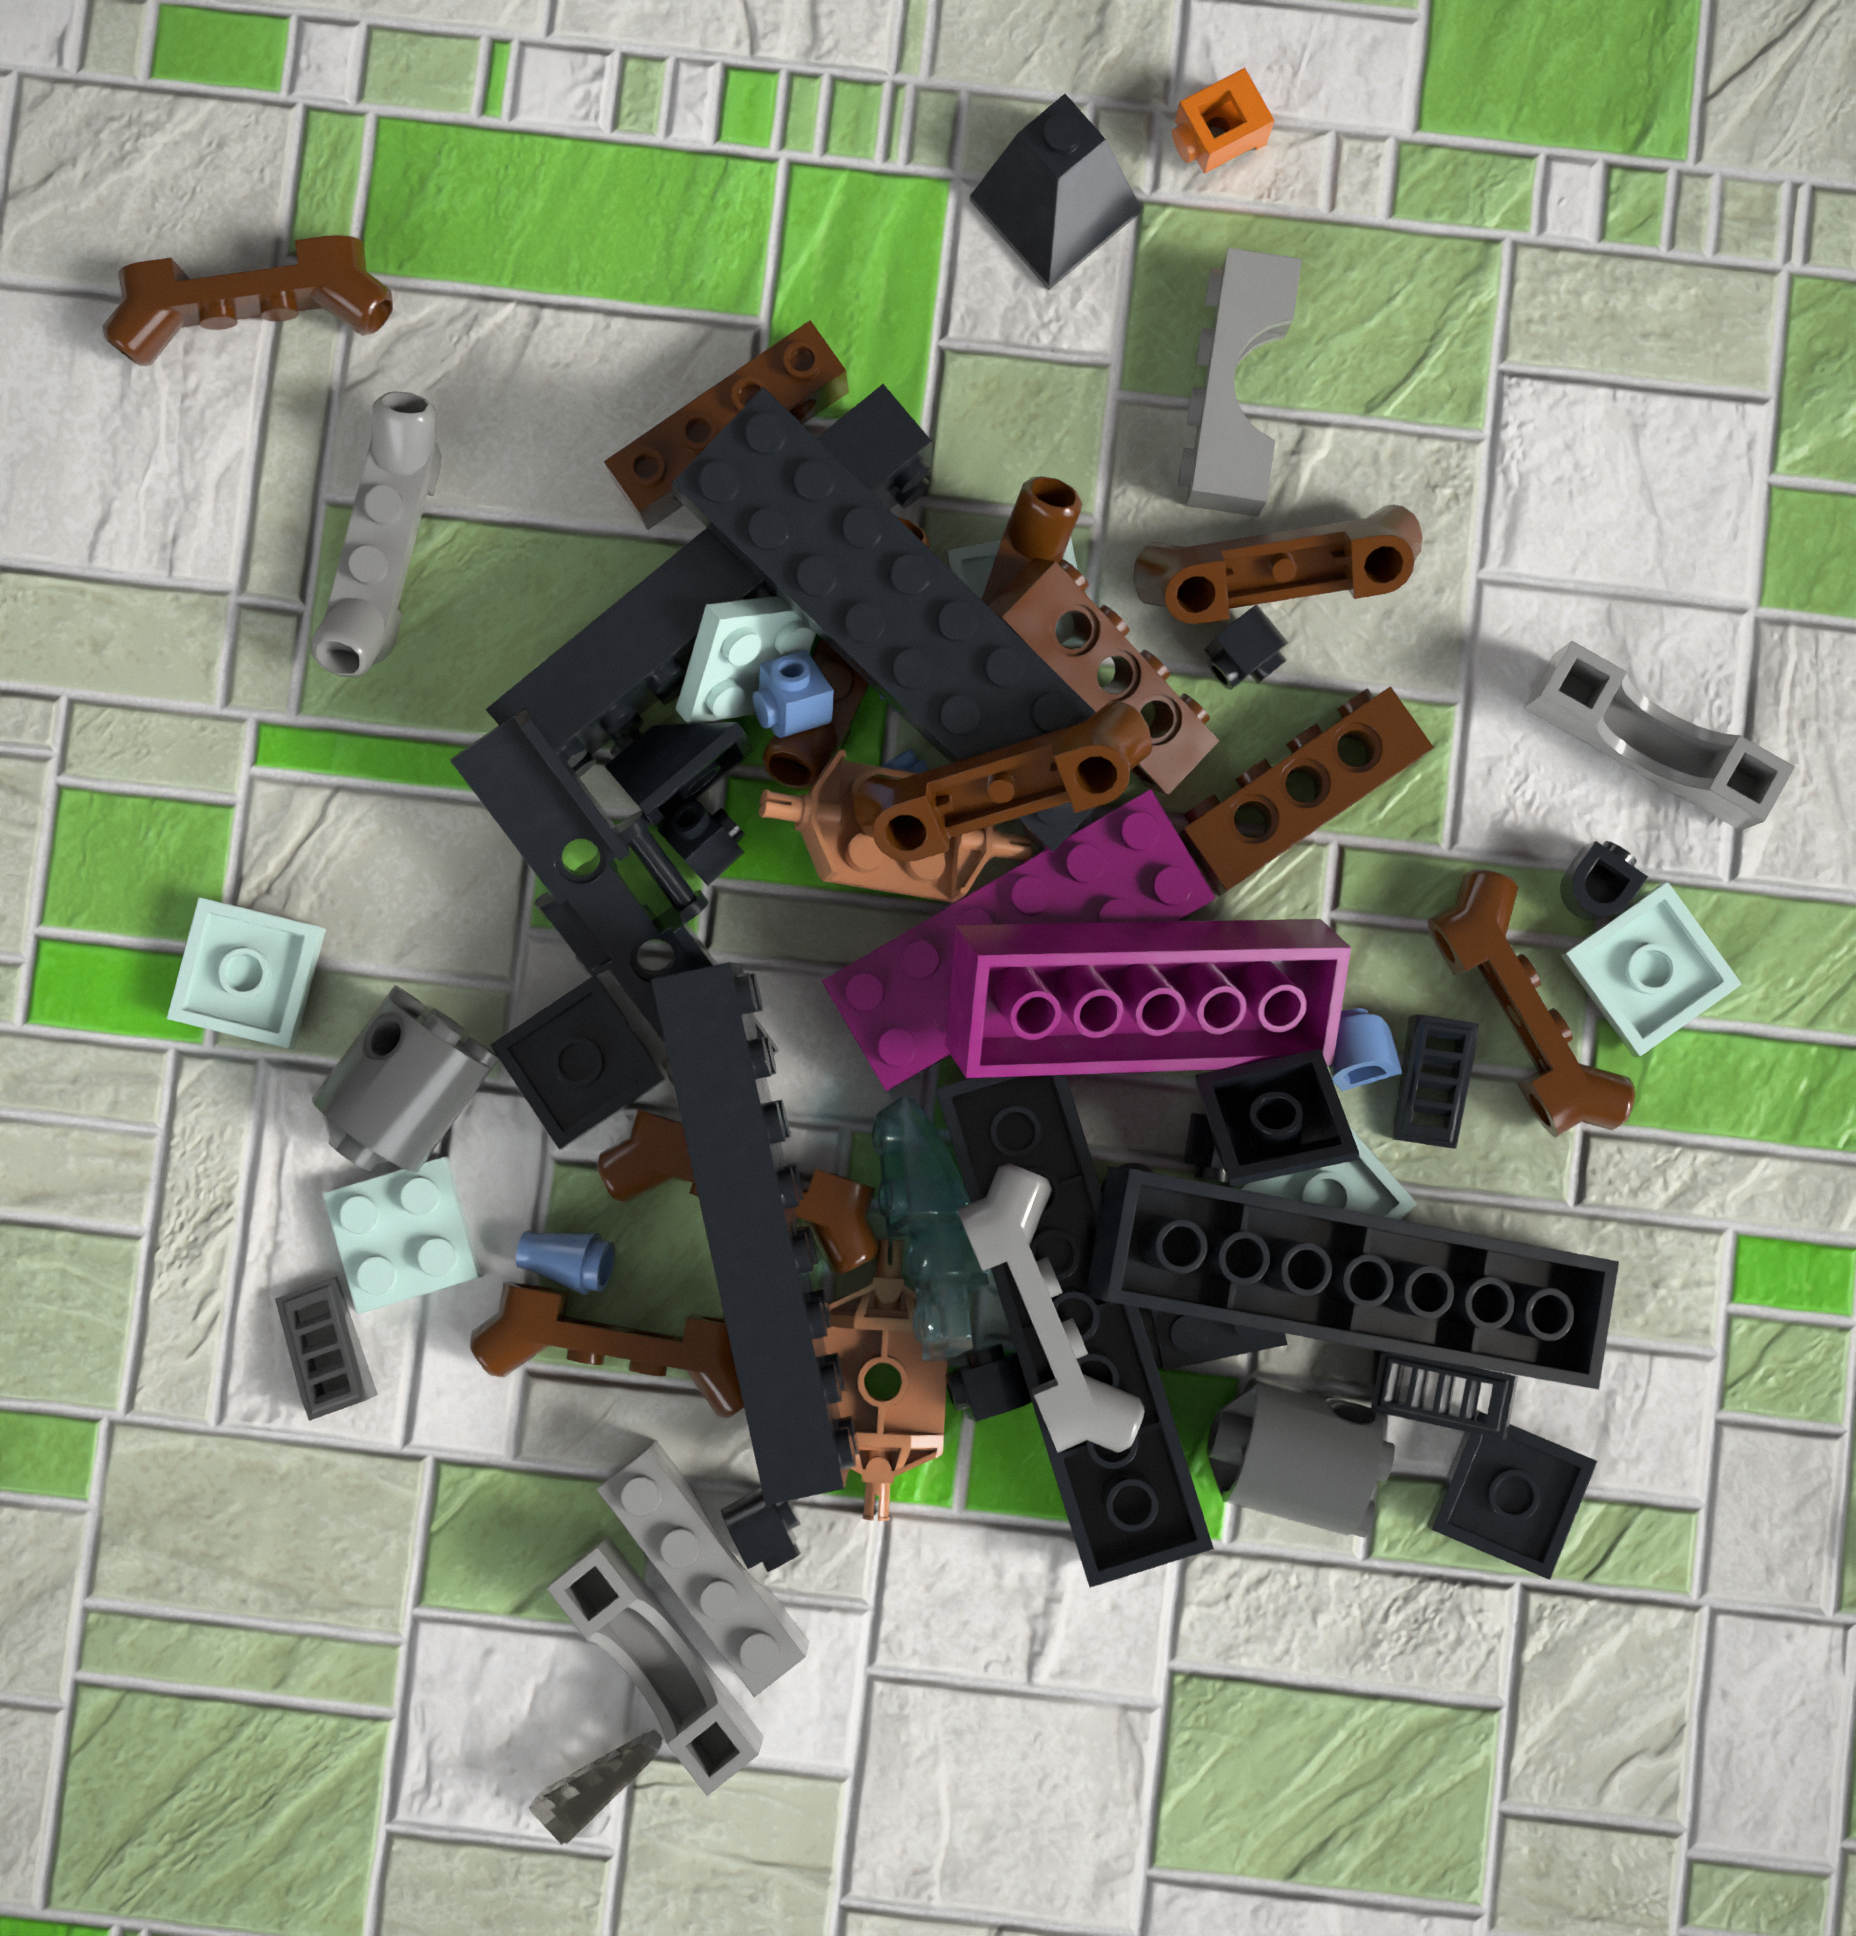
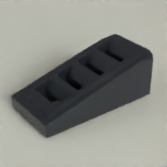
[1392,1015,1479,1149]
[1371,1351,1518,1440]

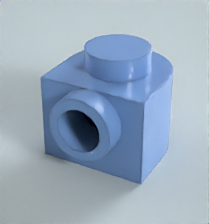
[753,650,834,738]
[1329,1008,1402,1091]

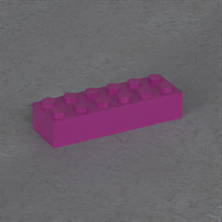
[822,789,1216,1092]
[945,919,1351,1078]

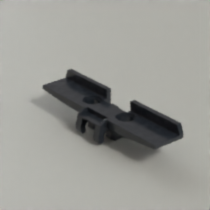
[450,707,779,1055]

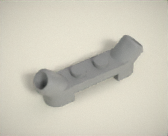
[310,391,442,678]
[957,1163,1144,1453]

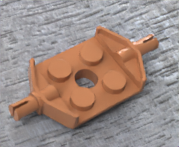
[759,750,1033,903]
[823,1239,950,1521]

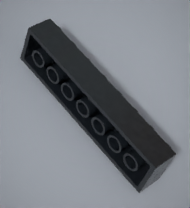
[486,384,932,778]
[671,387,1096,852]
[651,962,859,1506]
[935,1075,1214,1588]
[1085,1166,1619,1390]

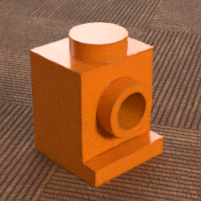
[1172,68,1275,174]

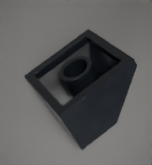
[970,93,1142,290]
[605,722,754,829]
[1195,1049,1359,1187]

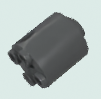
[312,985,500,1172]
[1207,1376,1395,1538]

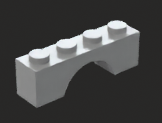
[1178,248,1302,517]
[1524,641,1796,831]
[597,1440,810,1697]
[546,1535,764,1796]

